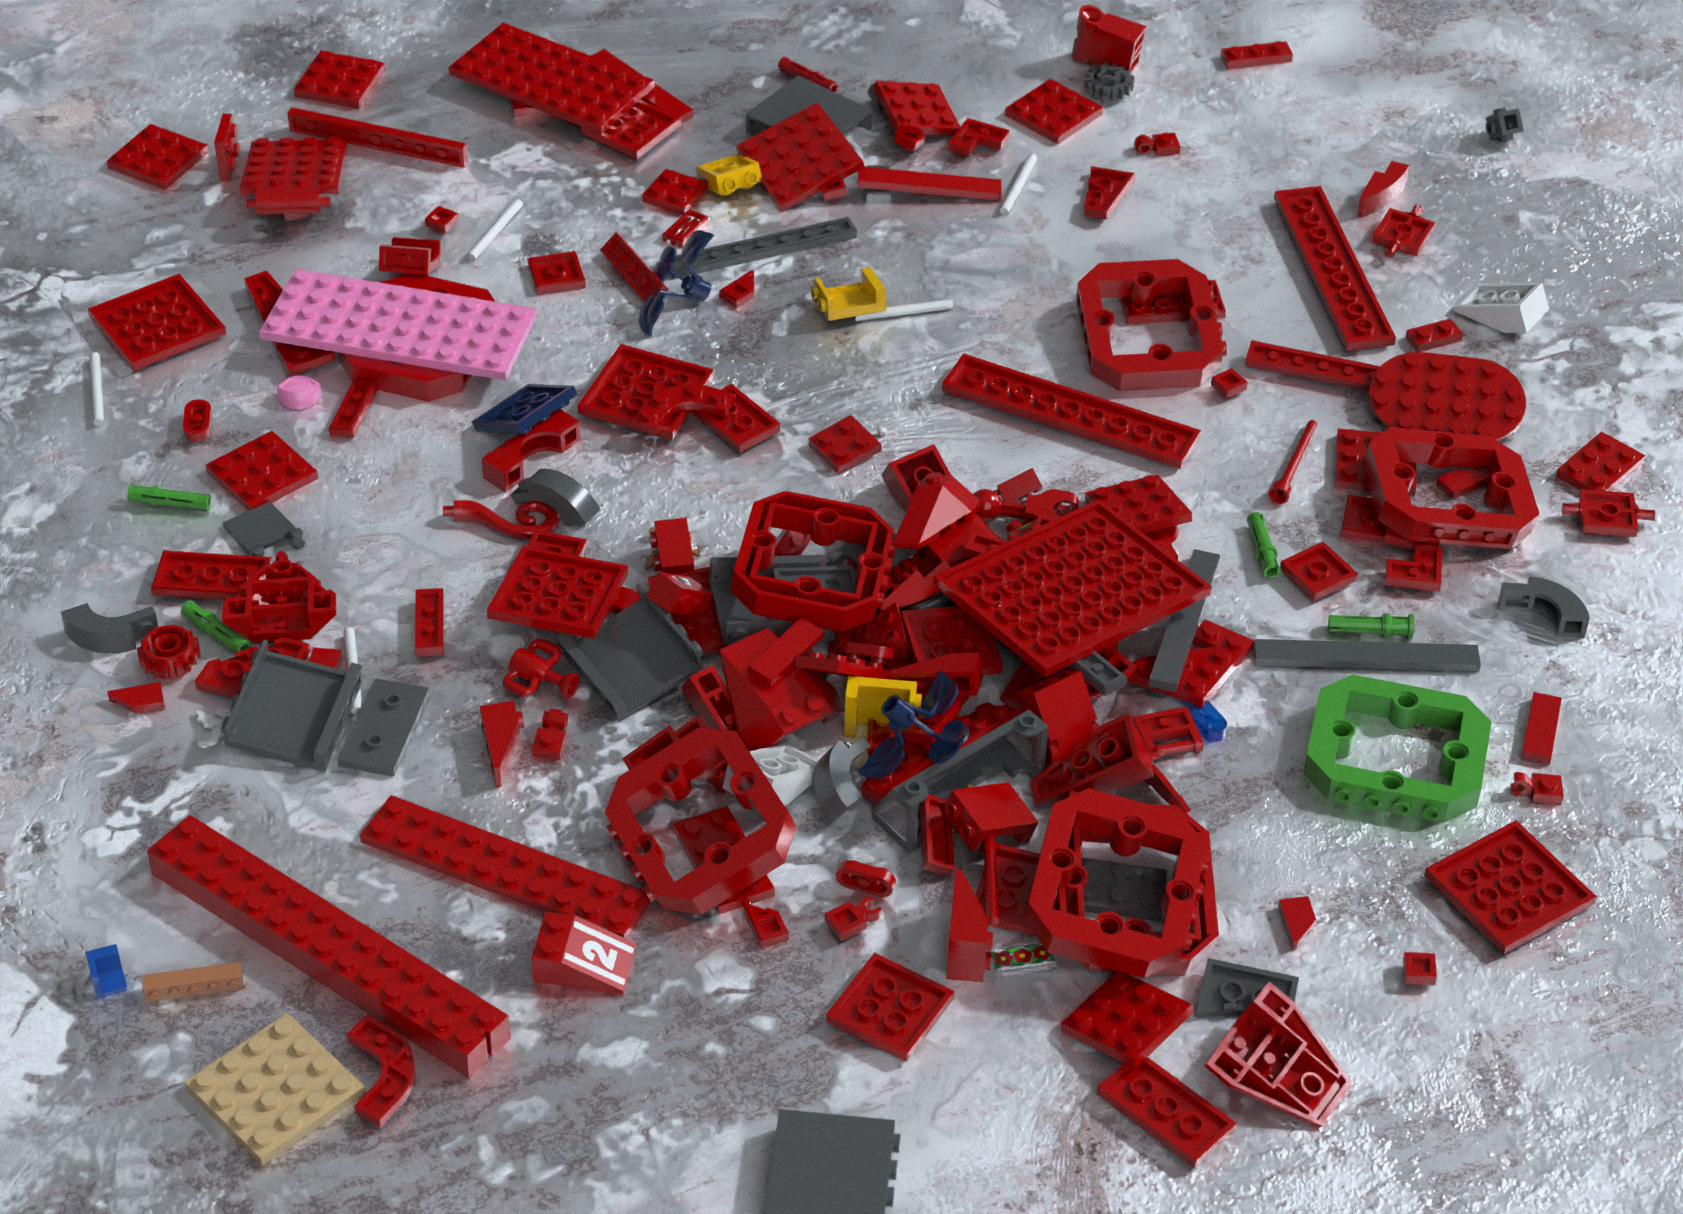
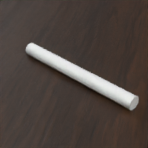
[999,154,1037,216]
[467,199,523,262]
[854,299,953,322]
[89,352,104,427]
[343,627,362,715]

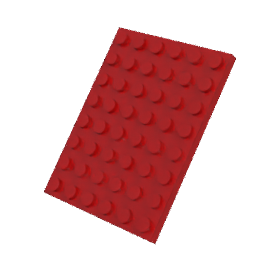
[933,499,1212,677]

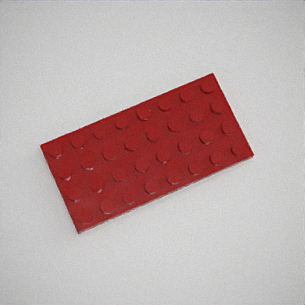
[448,22,655,134]

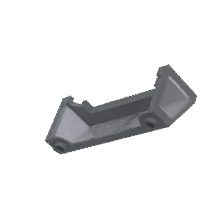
[872,710,1048,854]

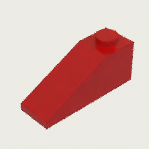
[889,653,983,697]
[681,665,738,733]
[480,700,524,788]

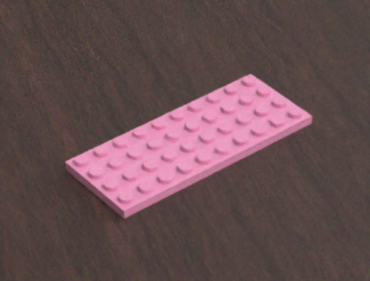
[260,269,537,381]

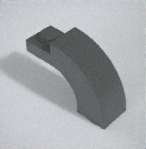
[510,469,601,526]
[1498,576,1590,638]
[60,603,159,653]
[813,737,870,822]

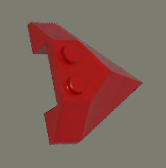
[222,550,337,644]

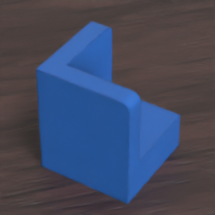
[85,944,128,999]

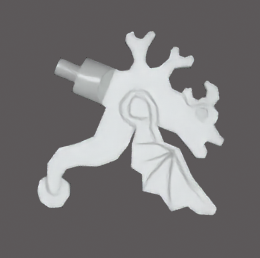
[196,707,232,748]

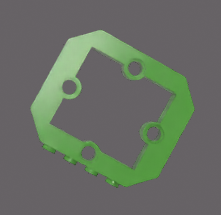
[1303,674,1492,823]

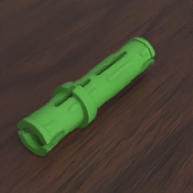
[127,484,211,511]
[1247,512,1281,578]
[181,600,251,653]

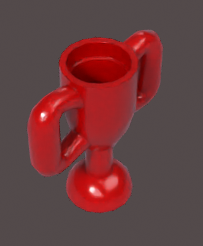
[502,639,580,700]

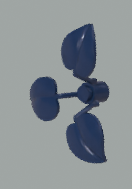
[639,230,715,337]
[857,670,969,779]

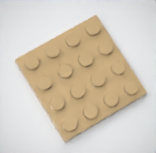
[184,1012,366,1166]

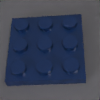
[472,384,578,435]

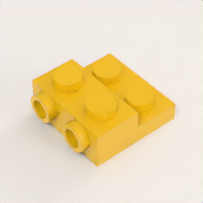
[696,153,761,195]

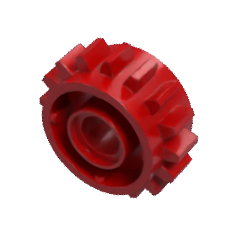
[137,625,201,679]

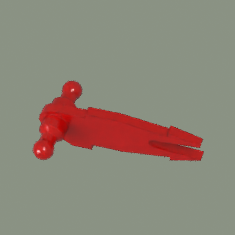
[1144,747,1191,816]

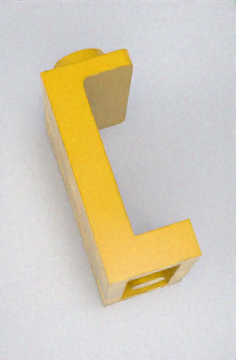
[811,267,886,321]
[844,676,922,737]

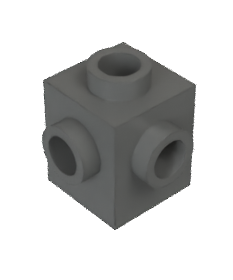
[1485,107,1524,143]

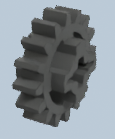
[1084,63,1134,101]

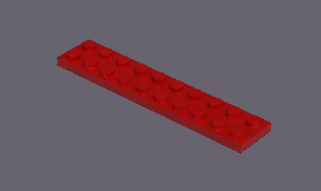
[1274,186,1396,351]
[942,353,1201,469]
[360,795,651,939]

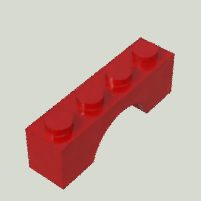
[481,409,580,493]

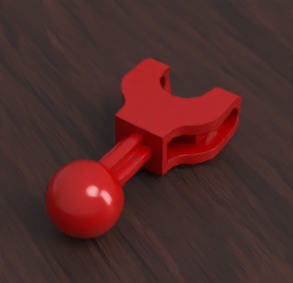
[973,489,1079,525]

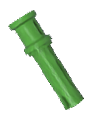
[1328,613,1414,639]

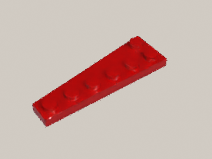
[244,270,336,377]

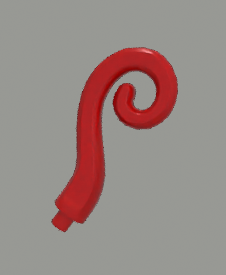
[443,500,560,540]

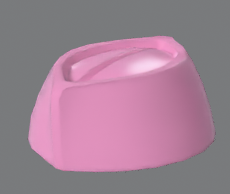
[277,376,321,410]

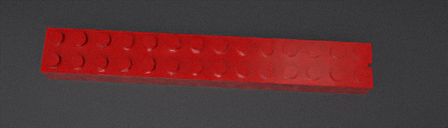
[147,815,511,1079]

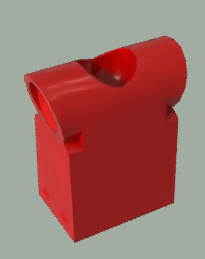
[1071,5,1147,74]
[913,513,1001,569]
[1015,670,1100,770]

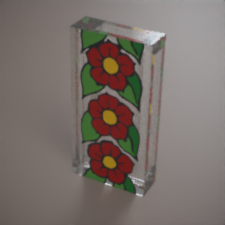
[989,941,1056,978]

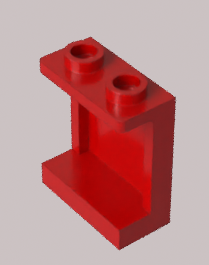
[379,237,441,275]
[943,782,1039,851]

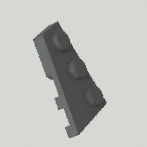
[1195,958,1299,1017]

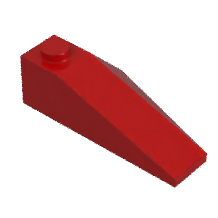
[893,472,981,549]
[1030,713,1154,807]

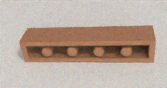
[142,962,244,1002]

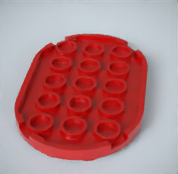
[1368,352,1526,442]

